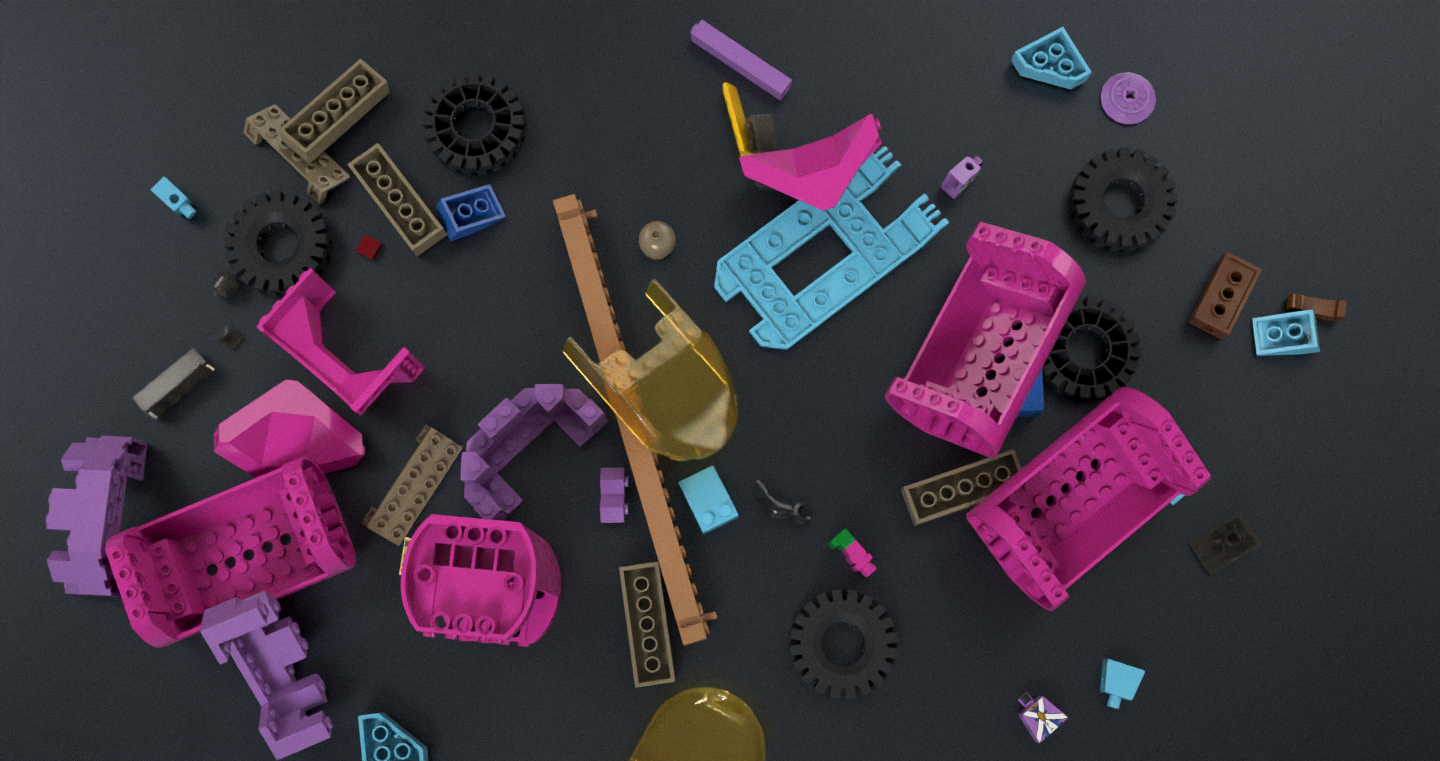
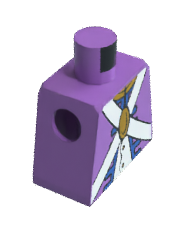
[941,156,983,199]
[1017,692,1068,743]

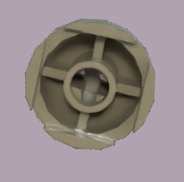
[639,221,676,259]

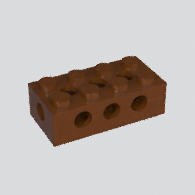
[1188,252,1262,340]

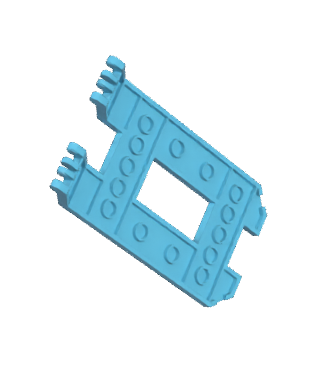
[714,146,949,350]

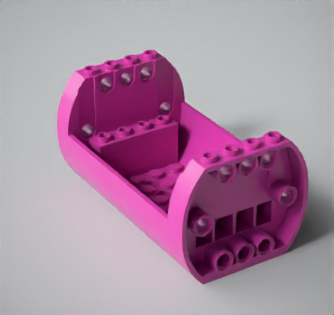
[885,222,1086,458]
[966,387,1211,611]
[105,456,356,648]
[401,514,561,647]

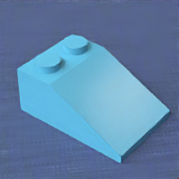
[1252,309,1320,356]
[678,465,738,535]

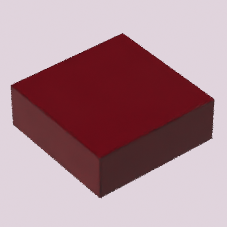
[356,235,382,261]

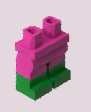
[828,528,877,577]

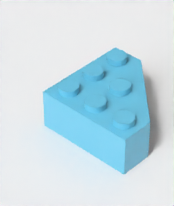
[1011,27,1092,89]
[358,712,429,761]

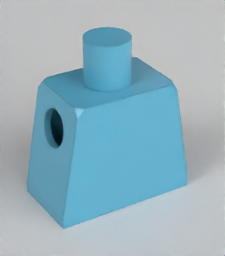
[150,177,197,219]
[1100,659,1145,709]

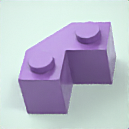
[600,468,629,523]

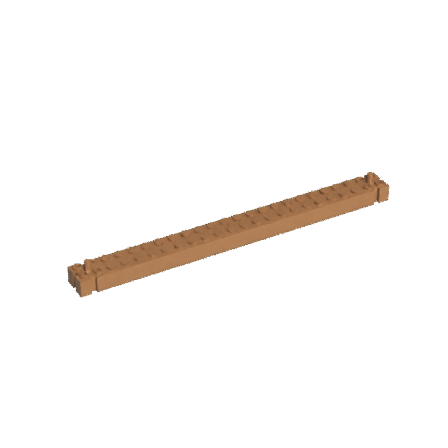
[553,194,717,646]

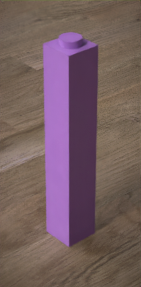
[691,20,792,101]

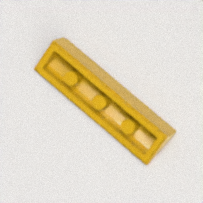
[723,82,754,156]

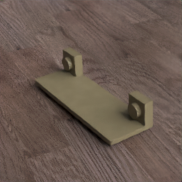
[243,104,350,206]
[361,424,462,546]

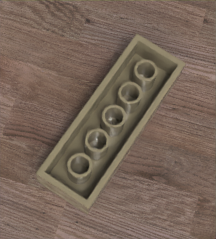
[279,59,390,164]
[347,143,447,257]
[901,449,1021,526]
[619,562,676,688]

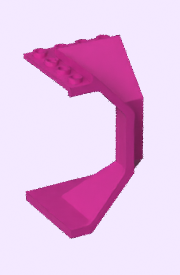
[257,268,425,416]

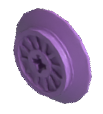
[1100,72,1156,125]

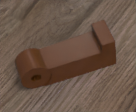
[1286,294,1347,322]

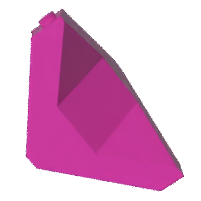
[739,114,882,211]
[214,380,365,478]

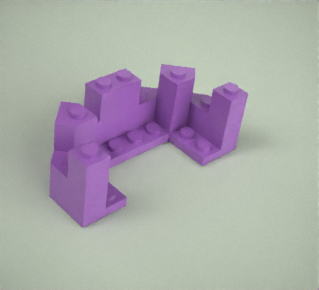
[461,384,608,521]
[46,436,148,597]
[200,591,333,760]

